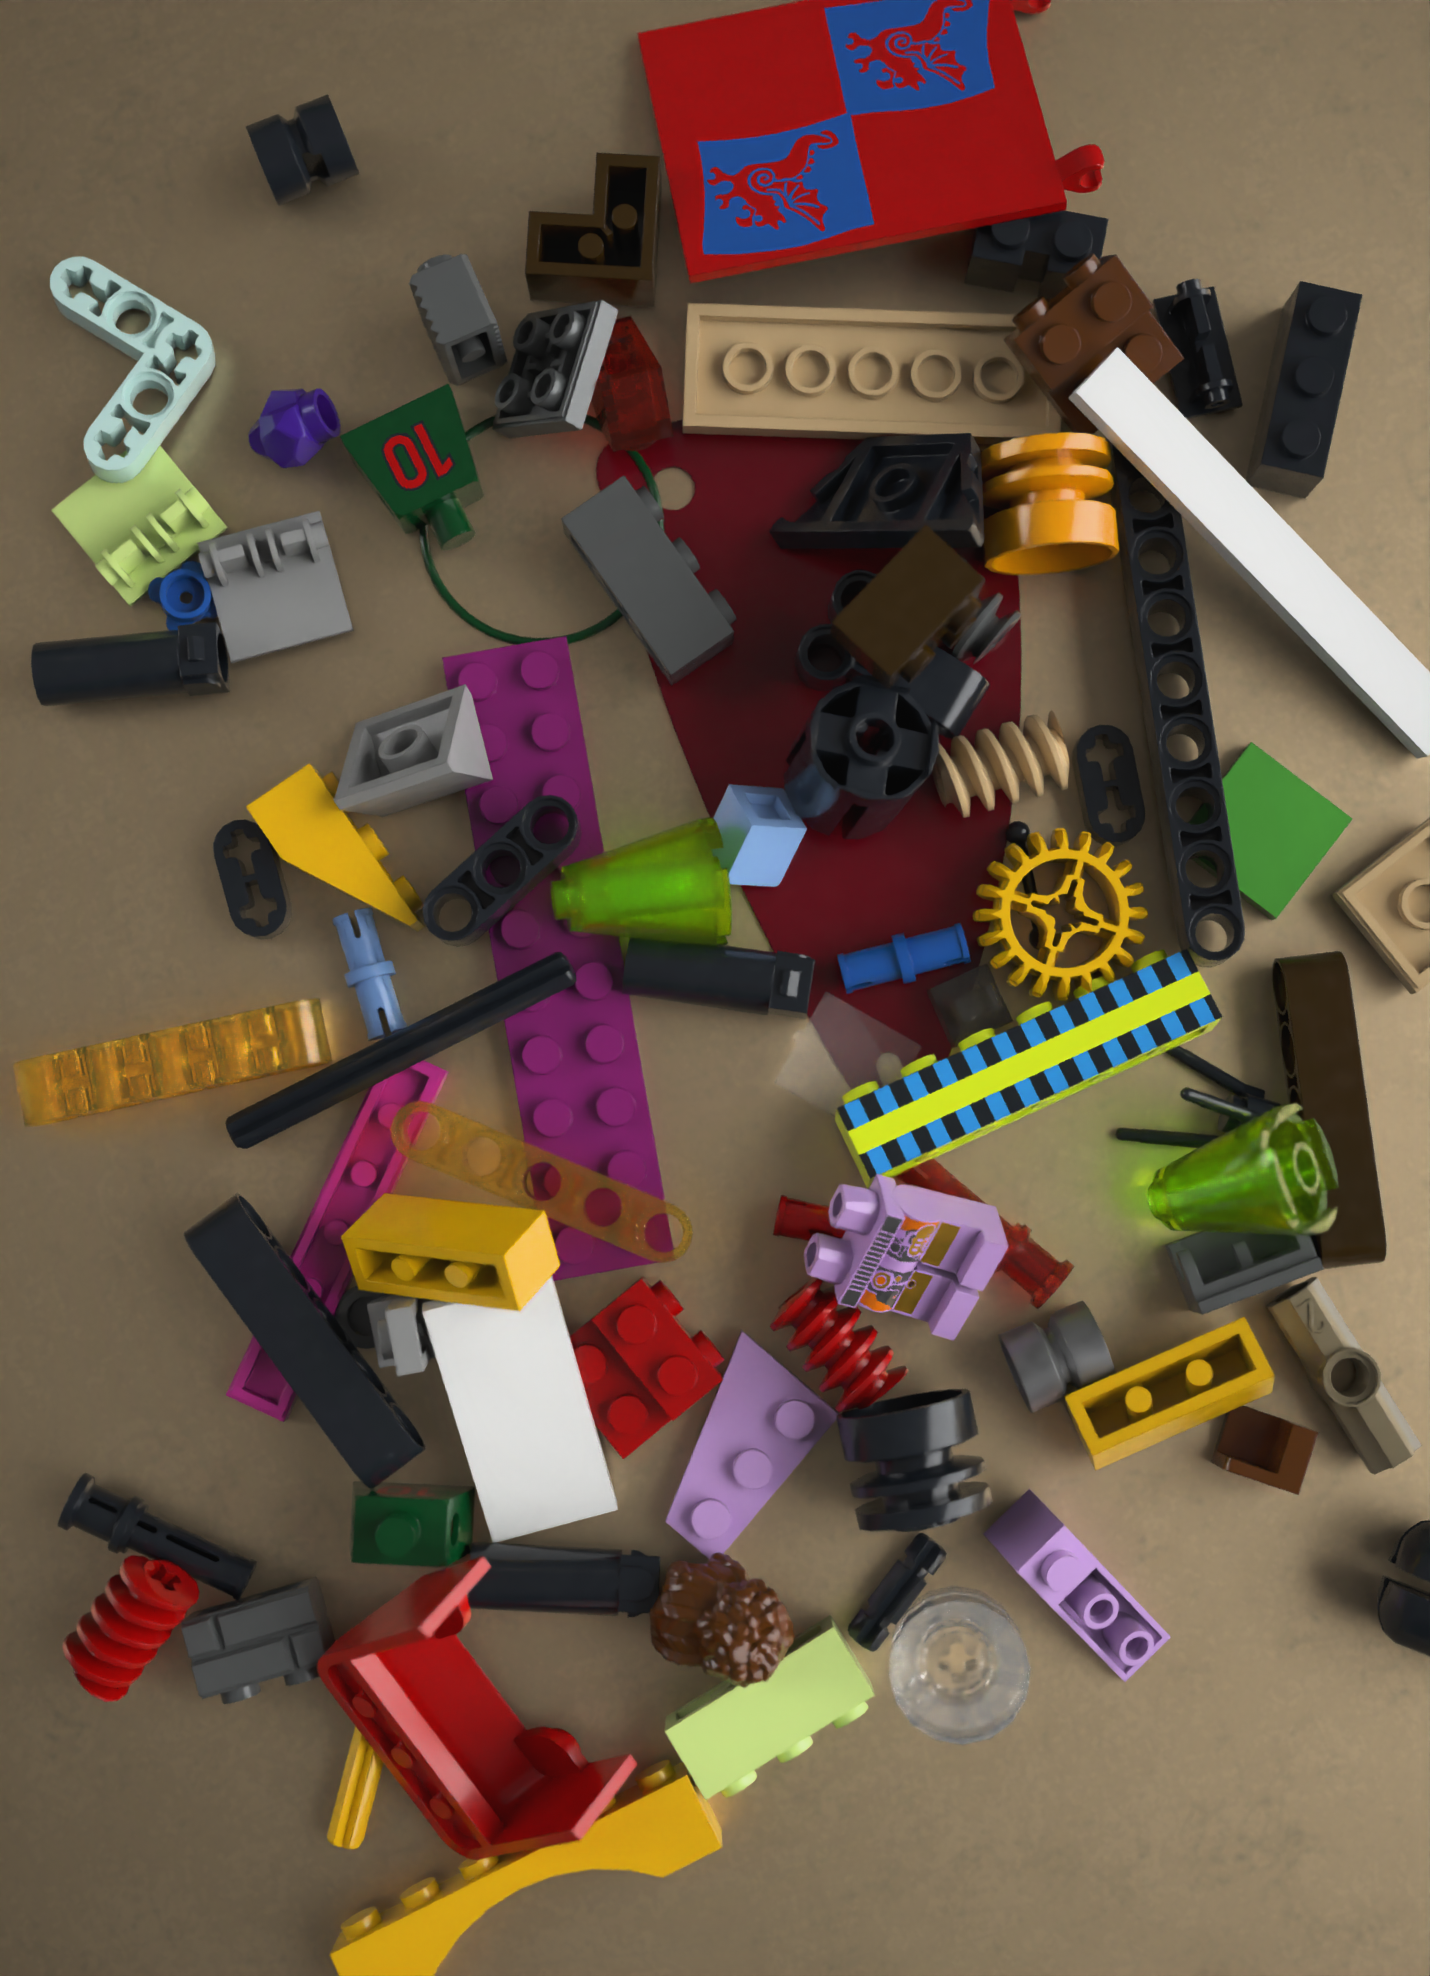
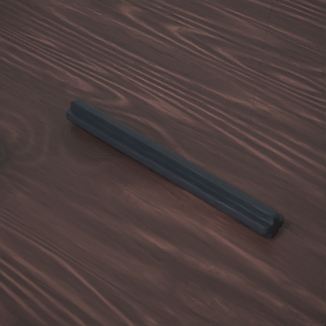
[225,952,577,1149]

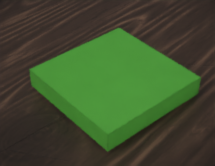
[1188,742,1352,920]

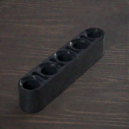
[184,1193,426,1489]

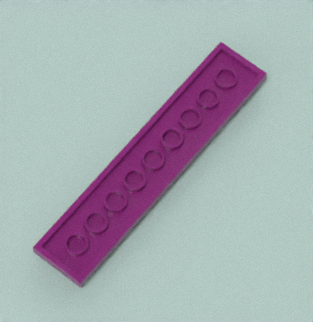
[442,636,676,1281]

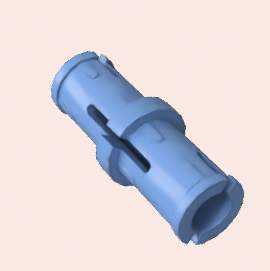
[332,908,408,1041]

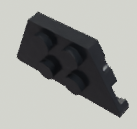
[769,433,984,549]

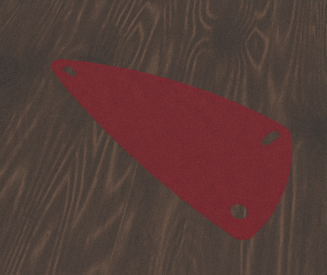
[596,420,1022,1090]

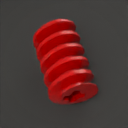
[770,1277,909,1413]
[62,1555,200,1702]

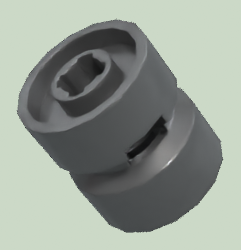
[998,1301,1115,1413]

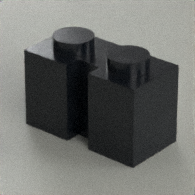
[965,210,1109,300]

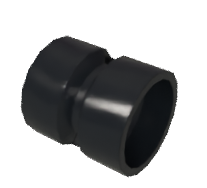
[246,94,359,206]

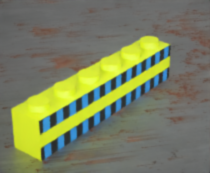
[835,949,1222,1189]

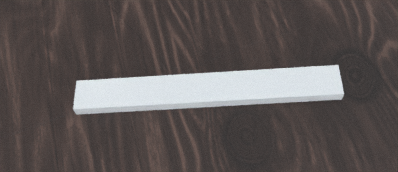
[1068,347,1430,759]

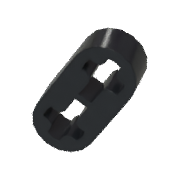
[1072,725,1145,846]
[213,819,292,940]

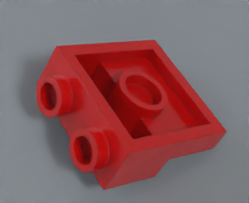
[570,1276,725,1460]

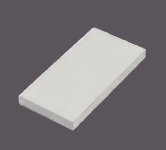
[422,1276,618,1543]

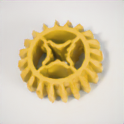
[973,828,1148,1001]

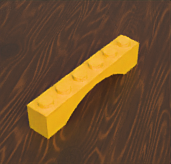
[329,1760,722,1976]

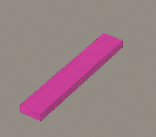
[226,1060,449,1422]

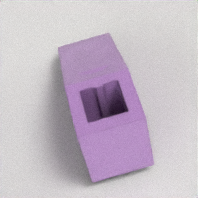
[983,1489,1171,1682]

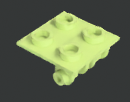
[51,446,228,607]

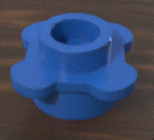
[148,561,218,630]

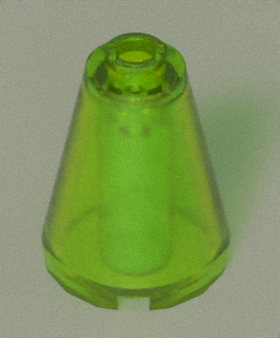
[550,817,732,946]
[1147,1104,1338,1236]

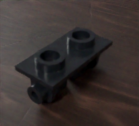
[1152,279,1243,419]

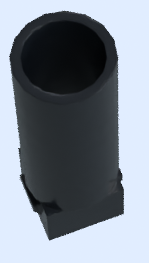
[31,622,230,706]
[622,931,815,1019]
[467,1542,661,1617]

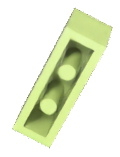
[665,1615,875,1800]

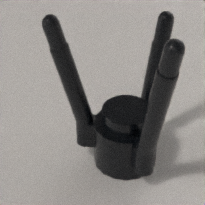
[1115,1046,1284,1157]

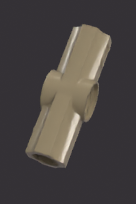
[1266,1277,1422,1474]

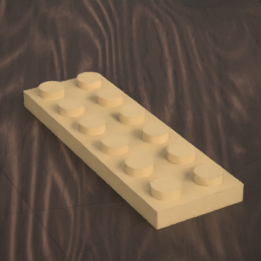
[683,303,1061,444]

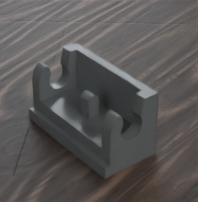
[1165,1201,1324,1315]

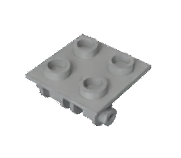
[198,511,354,663]

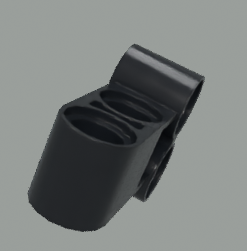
[795,570,990,740]

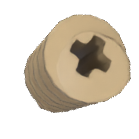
[932,710,1070,818]

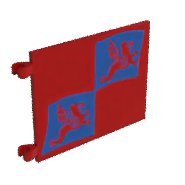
[637,0,1105,284]

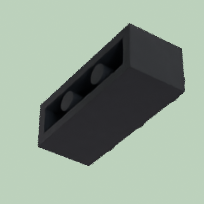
[1246,281,1362,498]

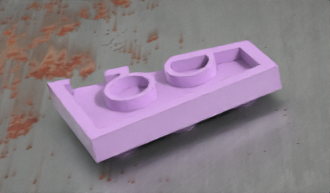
[665,1329,839,1559]

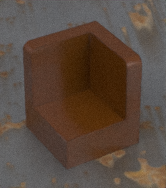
[1211,1405,1319,1495]

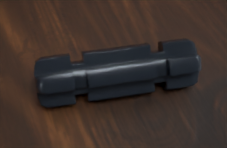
[848,1533,947,1652]

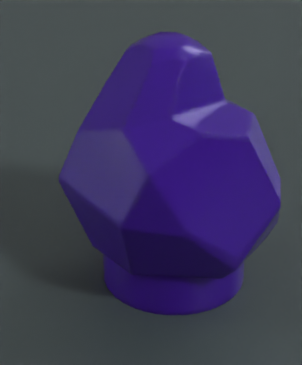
[248,388,341,469]

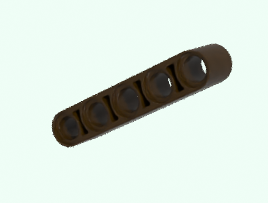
[1272,951,1387,1269]

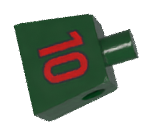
[340,384,484,551]
[349,1481,475,1567]

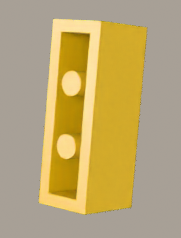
[341,1193,560,1312]
[1064,1316,1275,1471]

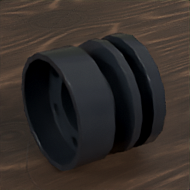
[836,1389,993,1532]

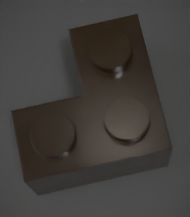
[525,153,662,307]
[830,525,985,689]

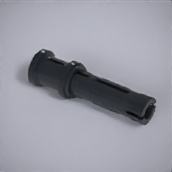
[58,1473,257,1601]

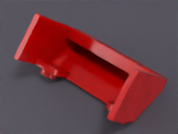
[317,1556,637,1859]

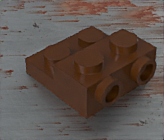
[1004,253,1184,435]

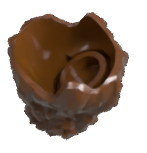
[649,1552,795,1688]

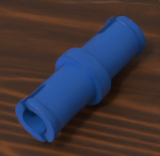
[837,923,971,994]

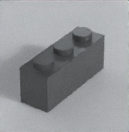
[561,476,737,686]

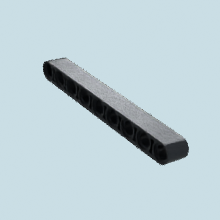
[1106,439,1245,968]

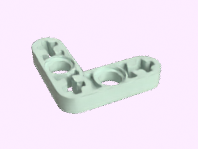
[50,257,215,483]

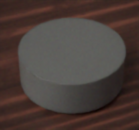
[335,1286,387,1349]

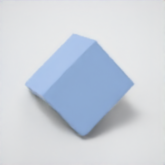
[703,784,807,887]

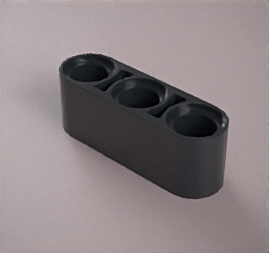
[422,795,582,947]

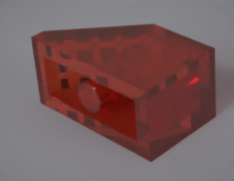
[591,315,674,452]

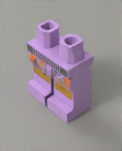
[803,1174,1009,1341]

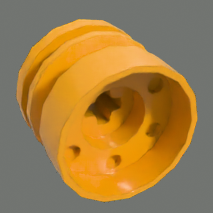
[981,432,1119,576]

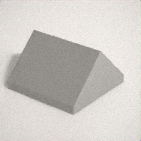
[334,684,493,817]

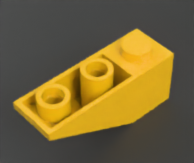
[246,763,426,932]

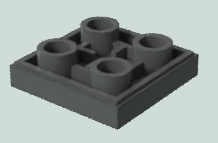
[492,300,619,438]

